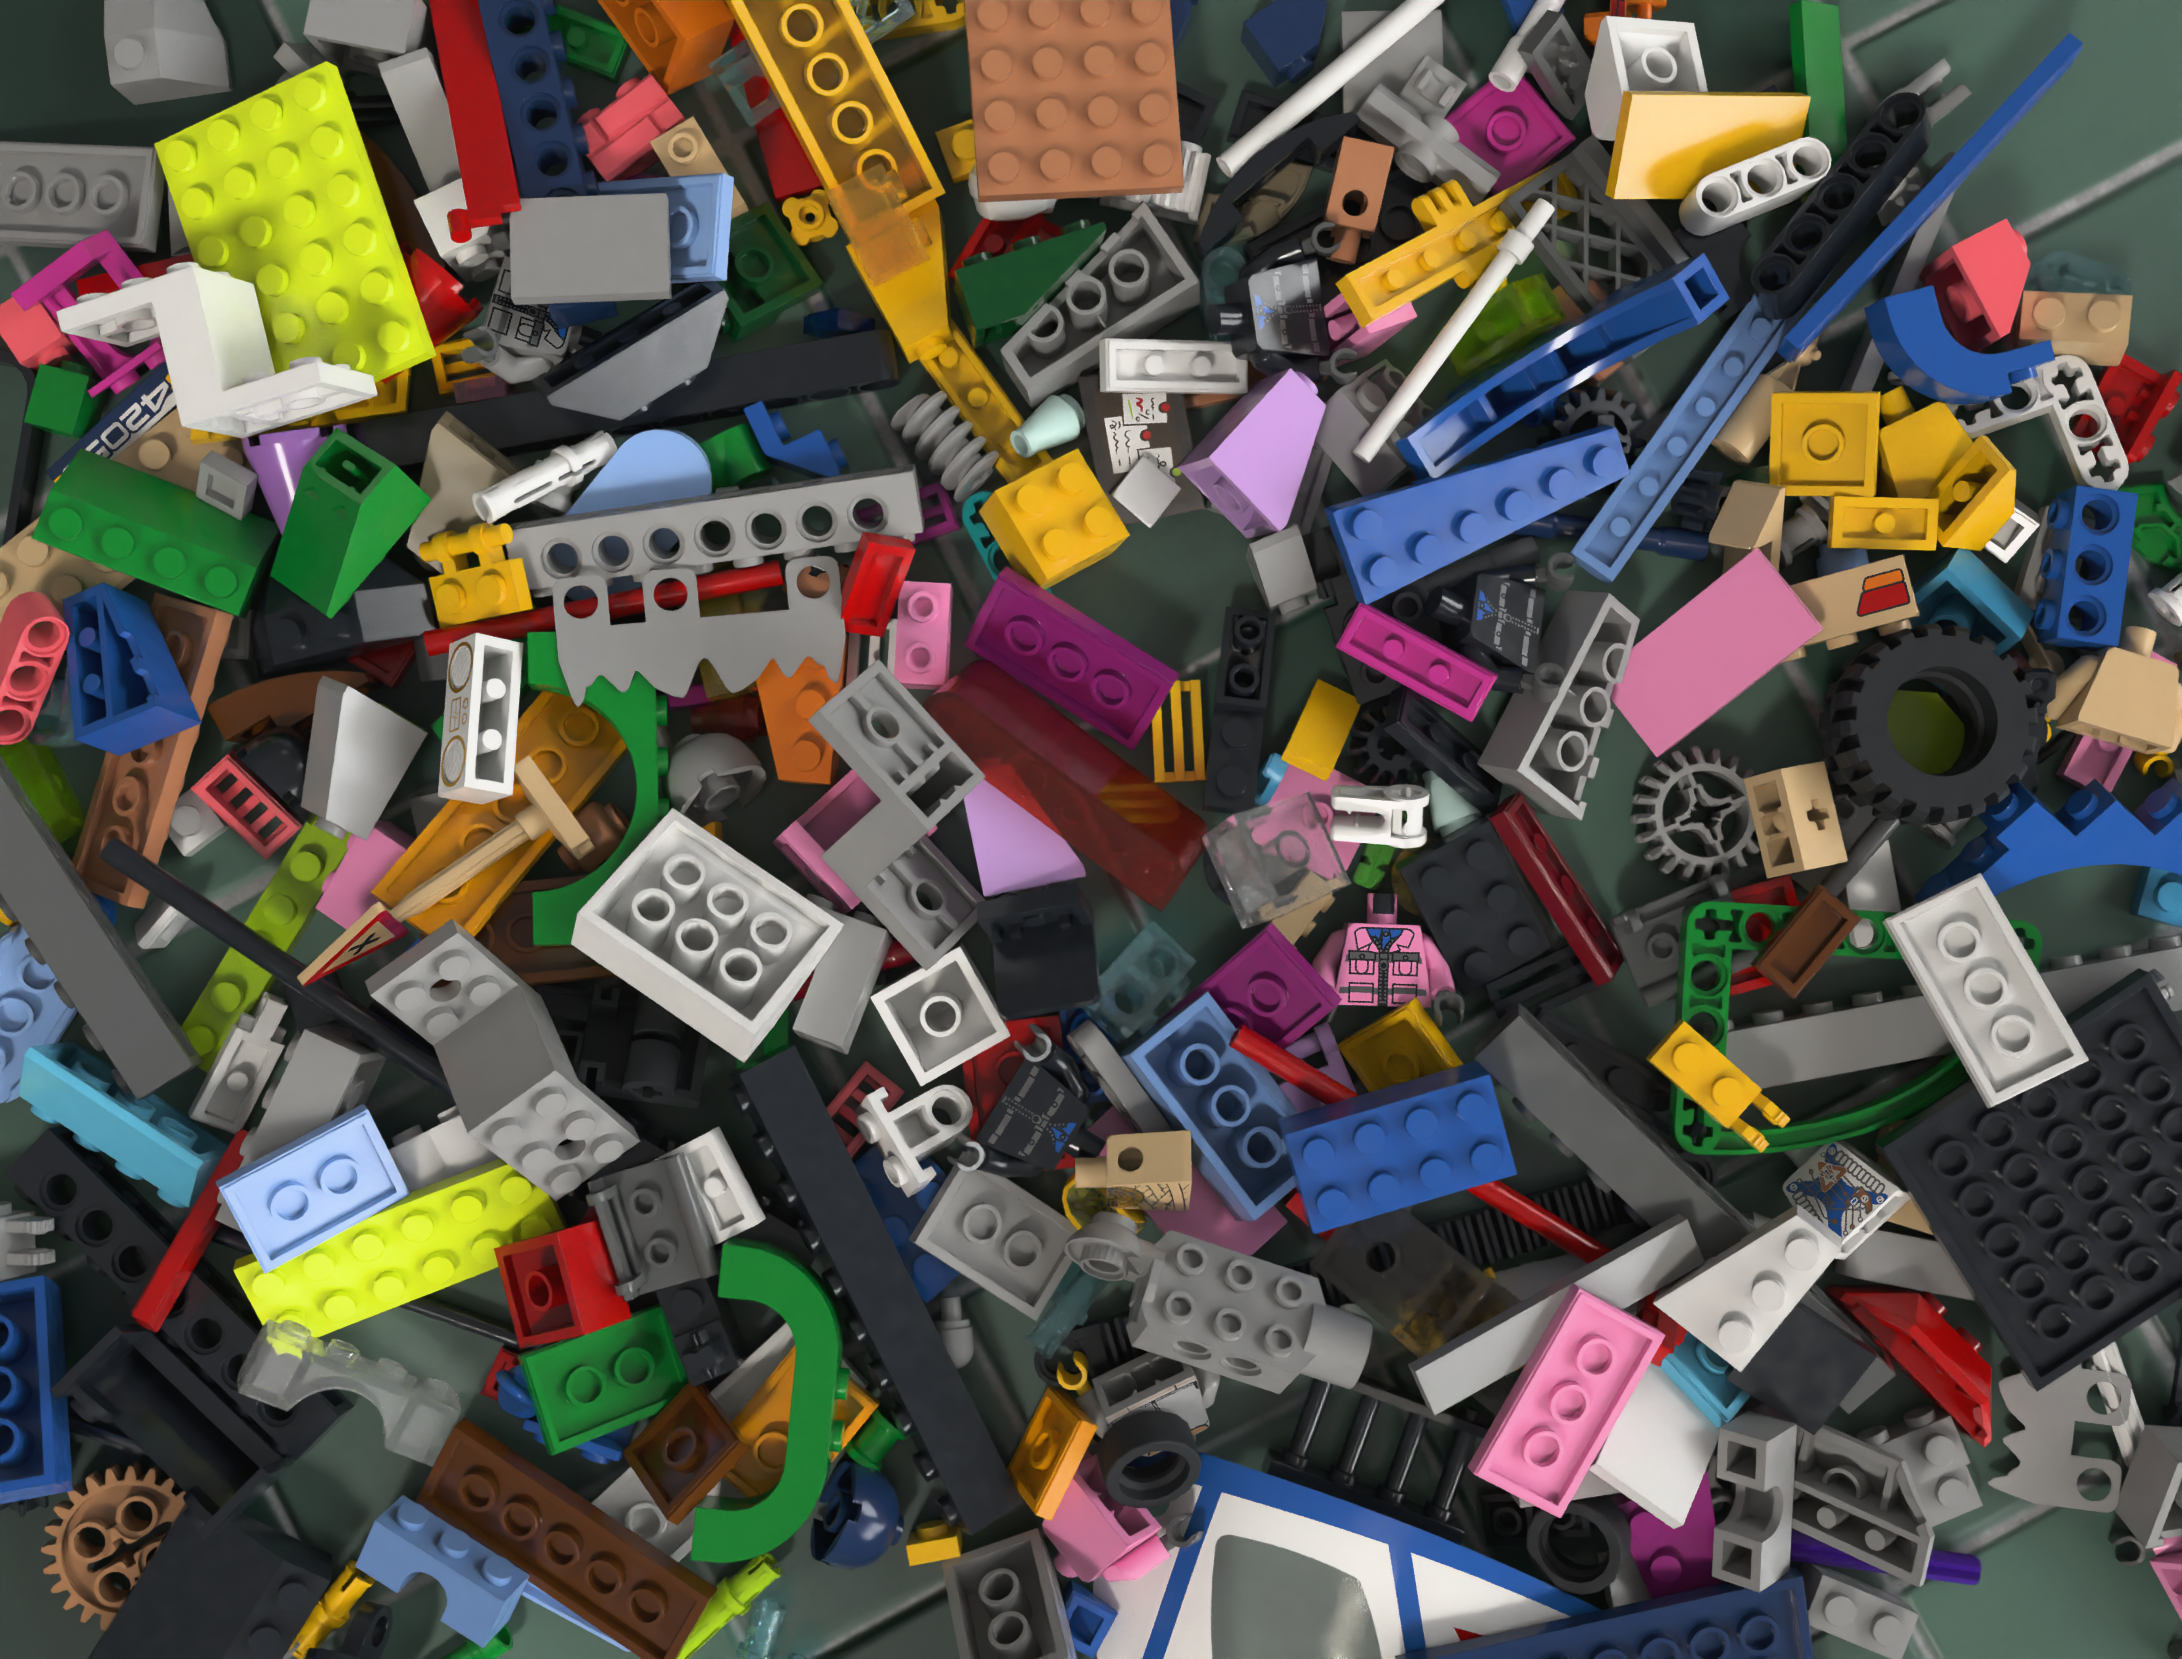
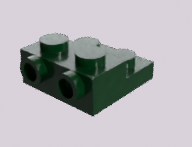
[682,201,824,344]

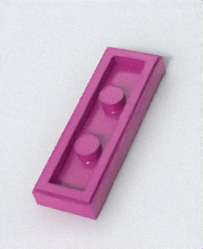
[1336,603,1498,722]

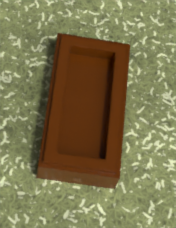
[1750,885,1861,999]

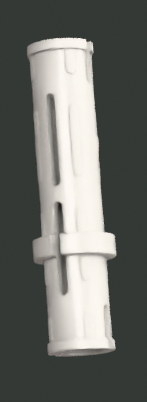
[472,430,618,524]

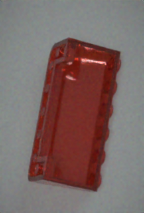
[922,660,1209,912]

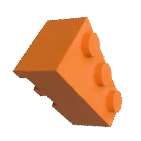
[756,633,849,787]

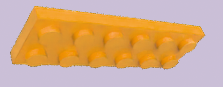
[371,691,629,937]

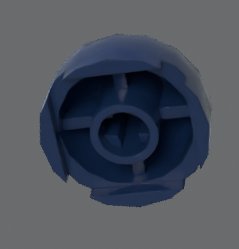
[810,1461,904,1570]

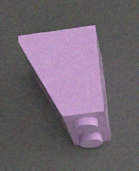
[1177,368,1326,538]
[963,757,1086,897]

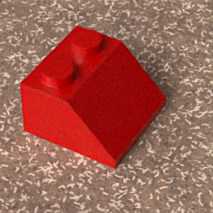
[494,1219,632,1349]

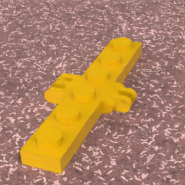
[1335,161,1577,329]

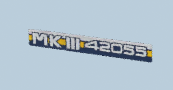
[46,361,176,483]

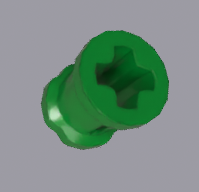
[844,1404,909,1472]

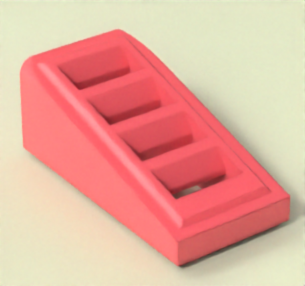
[190,749,304,860]
[826,1060,905,1159]

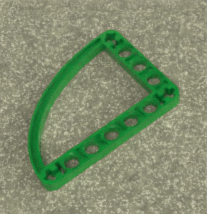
[1669,901,2042,1155]

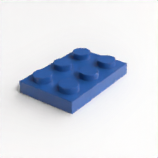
[854,1145,960,1303]

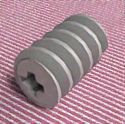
[890,390,999,502]

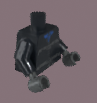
[1206,222,1357,385]
[1425,552,1575,703]
[947,1023,1106,1177]

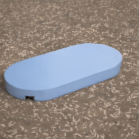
[554,428,712,601]
[0,924,78,1104]

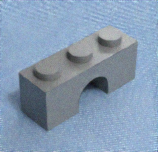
[1712,1411,1797,1593]

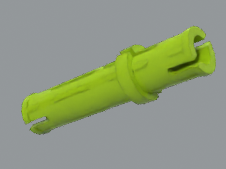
[678,1552,783,1659]

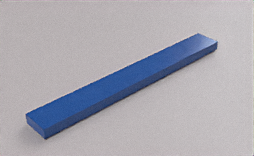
[1776,32,2083,363]

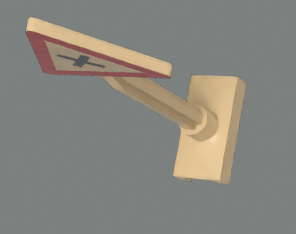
[297,755,595,986]

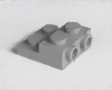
[1856,1406,1983,1527]

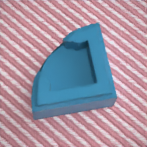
[1255,753,1289,807]

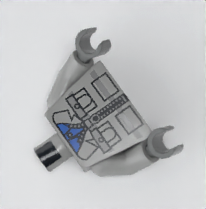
[461,217,602,384]

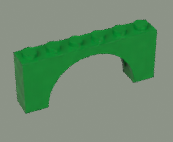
[527,632,669,946]

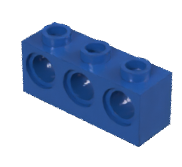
[2034,485,2138,651]

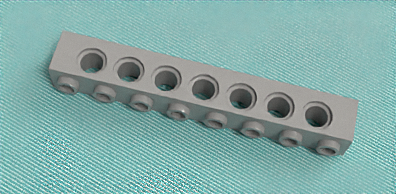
[506,464,925,597]

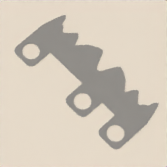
[552,556,846,707]
[1987,1363,2132,1513]

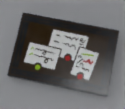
[1077,374,1205,525]

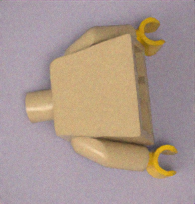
[2045,626,2182,778]

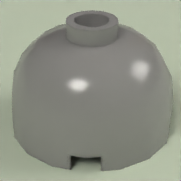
[661,733,767,827]

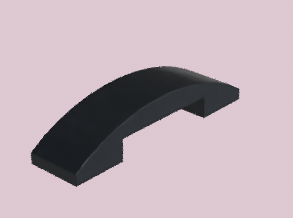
[1197,112,1361,264]

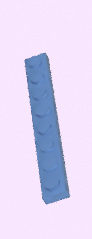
[1569,245,1838,586]

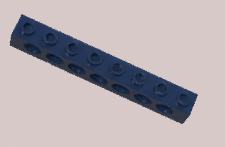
[478,0,619,329]

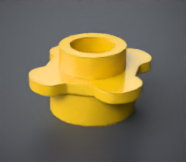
[782,189,839,246]

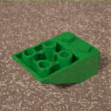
[270,428,432,619]

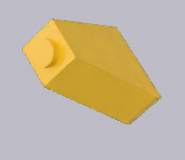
[846,199,953,364]

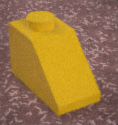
[1927,435,2017,551]

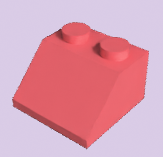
[1919,218,2031,353]

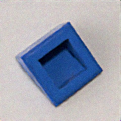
[1062,1580,1118,1658]

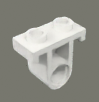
[855,1084,973,1198]

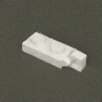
[188,991,288,1135]

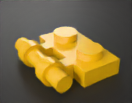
[419,522,534,628]

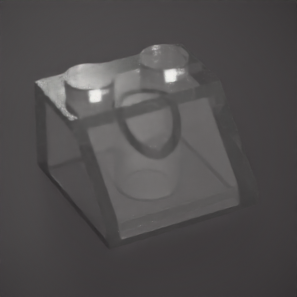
[1201,792,1351,930]

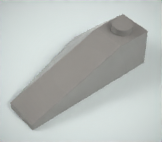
[104,0,233,105]

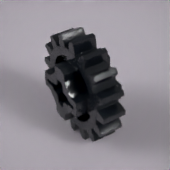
[1537,386,1646,498]

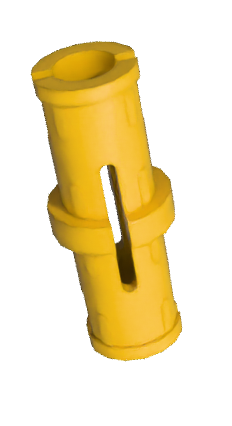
[288,1560,375,1659]

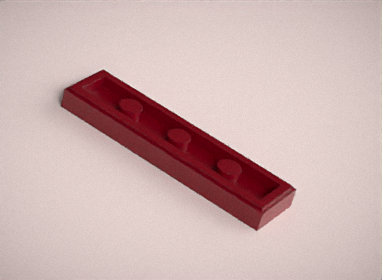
[1489,791,1624,987]

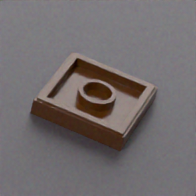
[622,1382,751,1525]

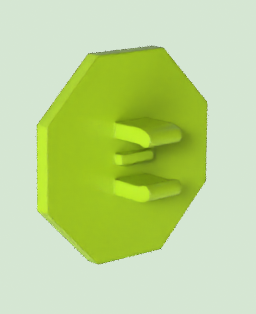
[1888,690,1965,774]

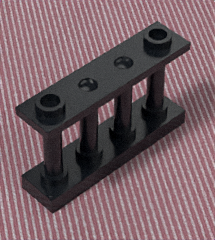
[1261,1375,1492,1545]

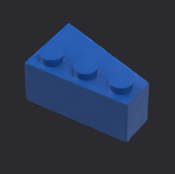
[63,582,202,756]

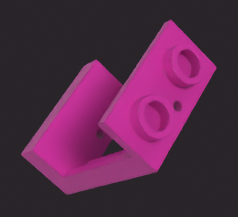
[11,229,166,398]

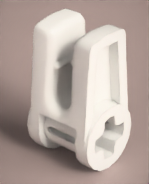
[1330,784,1429,848]

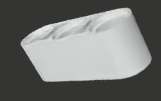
[1679,137,1832,236]

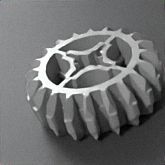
[1629,746,1760,882]

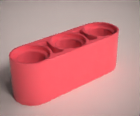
[0,592,70,745]

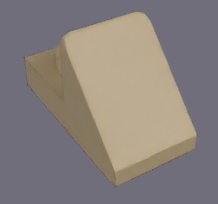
[1708,480,1786,575]

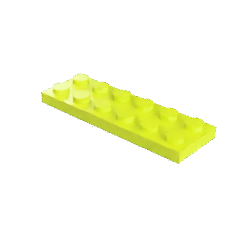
[233,1158,568,1353]

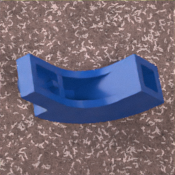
[1864,285,2055,405]

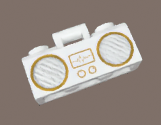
[438,633,523,805]

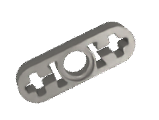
[1066,1020,1173,1133]

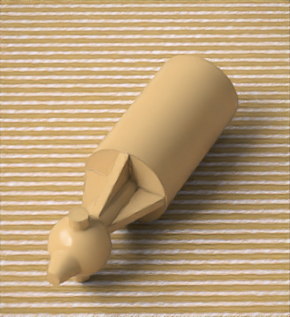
[1711,336,1821,466]

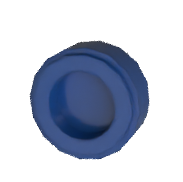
[496,1364,536,1418]

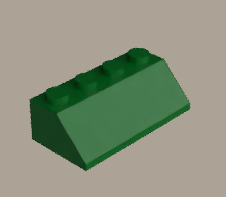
[31,448,280,619]

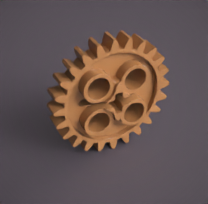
[41,1460,186,1631]

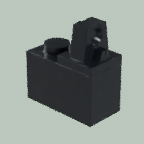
[655,1274,749,1387]

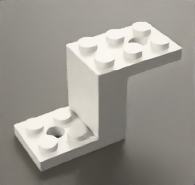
[56,262,378,438]

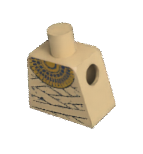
[1075,1130,1192,1211]

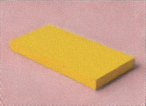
[1605,91,1811,199]

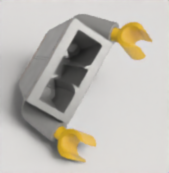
[1057,1351,1221,1456]

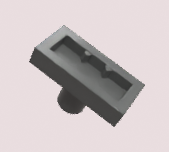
[1517,10,1591,120]

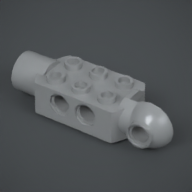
[1064,1212,1373,1394]

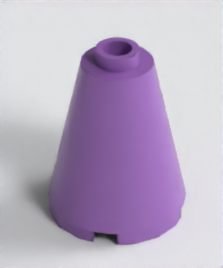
[241,424,347,535]

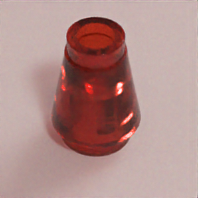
[690,692,768,742]

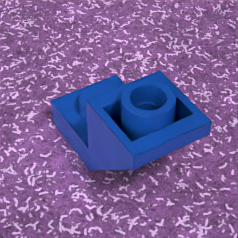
[743,400,849,479]

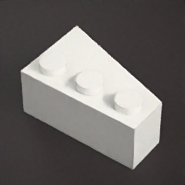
[1653,1204,1842,1372]

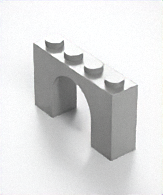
[792,894,893,1055]

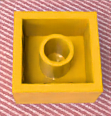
[979,448,1130,590]

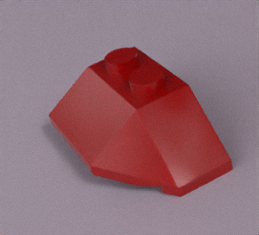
[1824,1285,1992,1448]

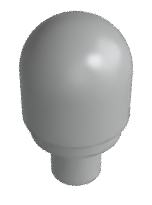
[934,1296,974,1369]

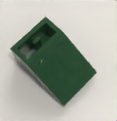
[954,219,1106,349]

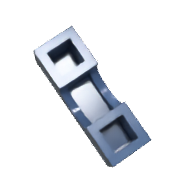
[355,1495,530,1648]

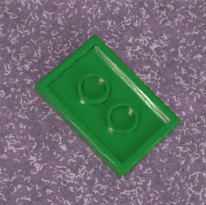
[517,1301,689,1456]

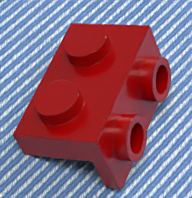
[2069,353,2182,470]

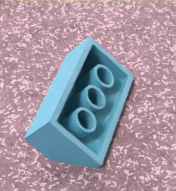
[18,1041,230,1208]

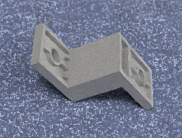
[808,659,986,971]
[365,919,640,1201]

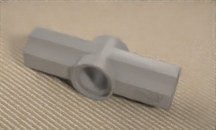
[1356,83,1501,207]

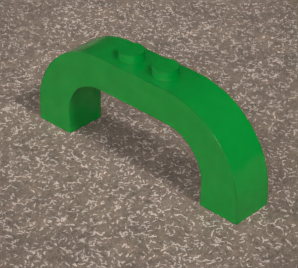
[690,1237,850,1563]

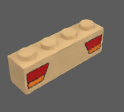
[1780,554,1920,664]

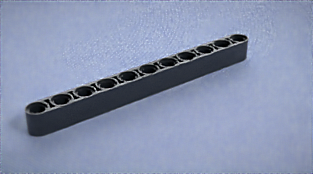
[352,330,901,475]

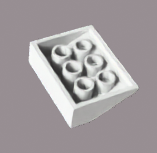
[571,808,844,1063]

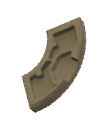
[1193,162,1312,247]

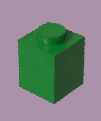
[24,360,109,440]

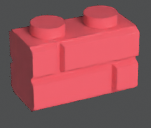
[576,74,686,182]

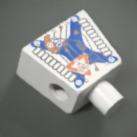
[1782,1140,1910,1260]

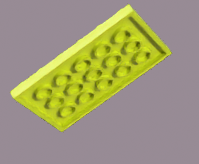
[154,61,437,432]

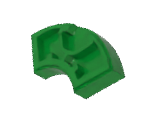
[2117,483,2182,576]

